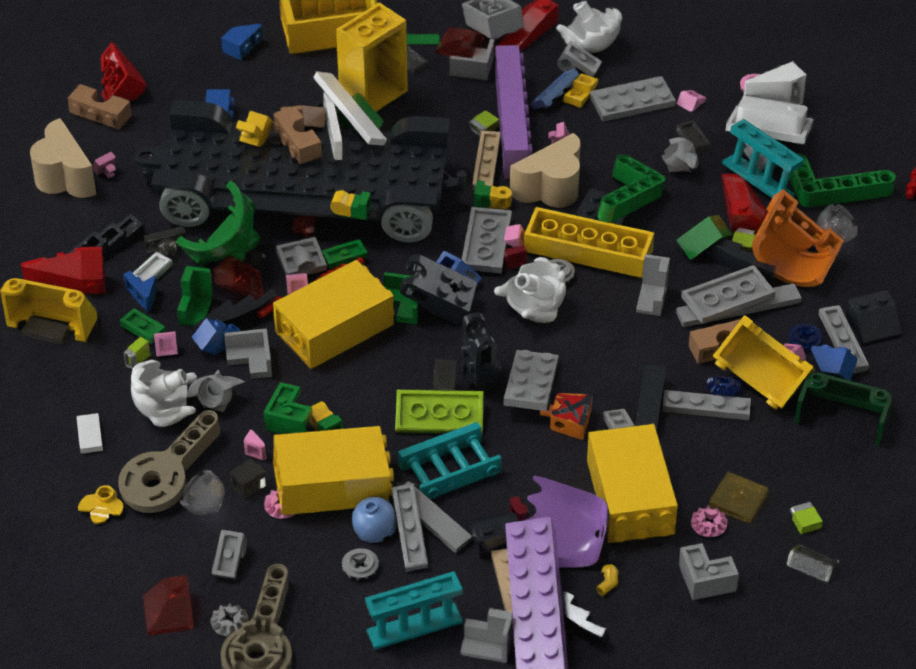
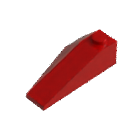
[498,0,558,52]
[101,42,147,102]
[722,174,768,232]
[21,247,106,294]

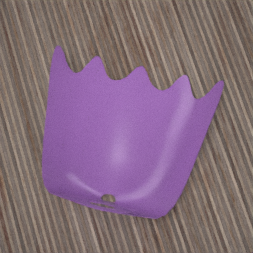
[524,476,607,567]

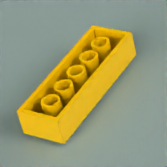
[524,207,654,278]

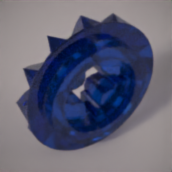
[788,323,822,351]
[706,375,741,396]

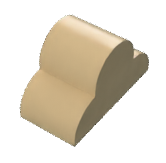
[30,118,96,198]
[510,133,580,208]

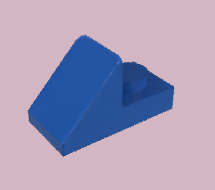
[123,271,157,312]

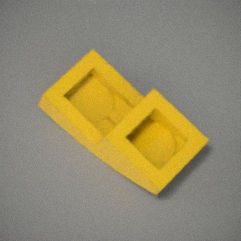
[563,73,598,108]

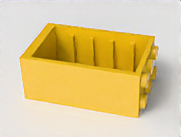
[279,0,377,54]
[336,3,408,112]
[273,260,395,369]
[587,424,677,543]
[273,426,394,515]

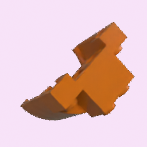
[752,189,844,287]

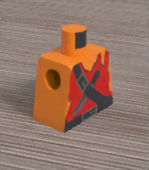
[540,393,592,440]

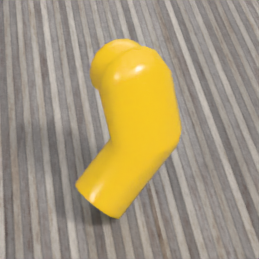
[596,565,618,596]

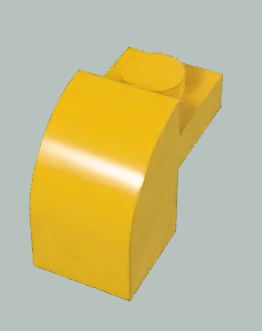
[236,111,274,147]

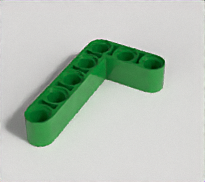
[789,154,896,207]
[597,155,665,223]

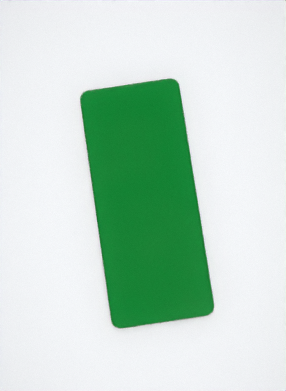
[407,34,440,44]

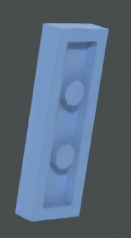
[531,68,579,110]

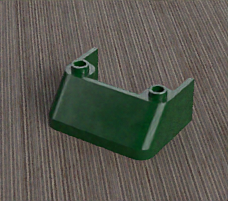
[794,372,894,446]

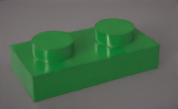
[322,239,367,270]
[120,308,166,344]

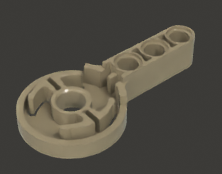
[118,410,221,513]
[221,564,292,669]

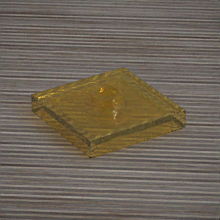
[709,472,768,523]

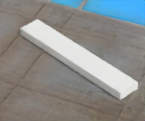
[314,72,387,145]
[324,91,342,160]

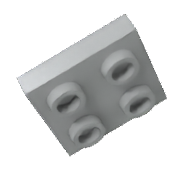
[276,237,327,275]

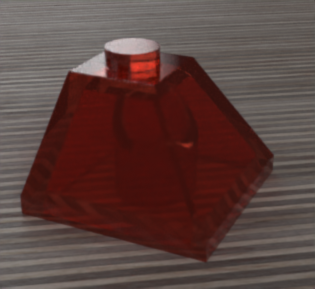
[436,27,484,59]
[213,255,264,301]
[143,575,194,635]

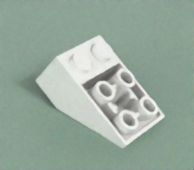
[743,62,806,105]

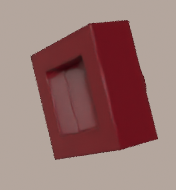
[504,245,527,270]
[509,496,529,521]

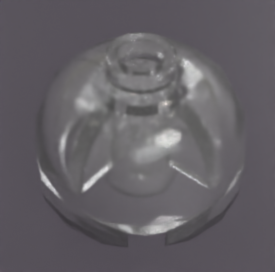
[817,204,857,244]
[180,470,225,516]

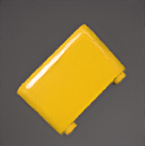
[0,278,97,342]
[713,315,815,410]

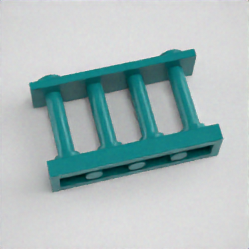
[722,119,804,198]
[398,422,501,499]
[365,571,463,650]

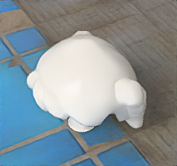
[557,1,622,53]
[494,257,566,323]
[131,360,197,427]

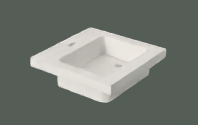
[725,96,813,144]

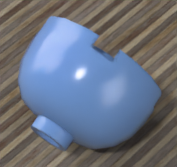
[352,497,397,543]

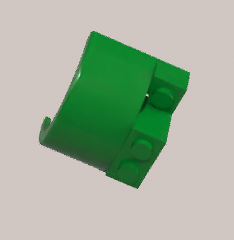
[176,180,261,268]

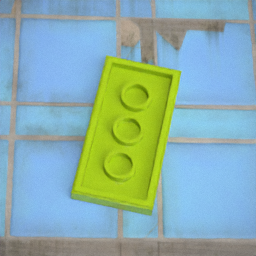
[395,390,483,434]

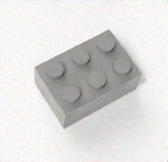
[462,0,524,39]

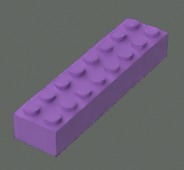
[495,45,532,180]
[505,516,568,669]

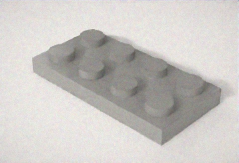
[590,76,676,122]
[462,207,512,273]
[681,265,775,324]
[503,350,559,411]

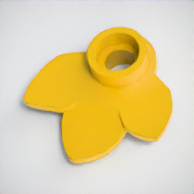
[78,485,123,524]

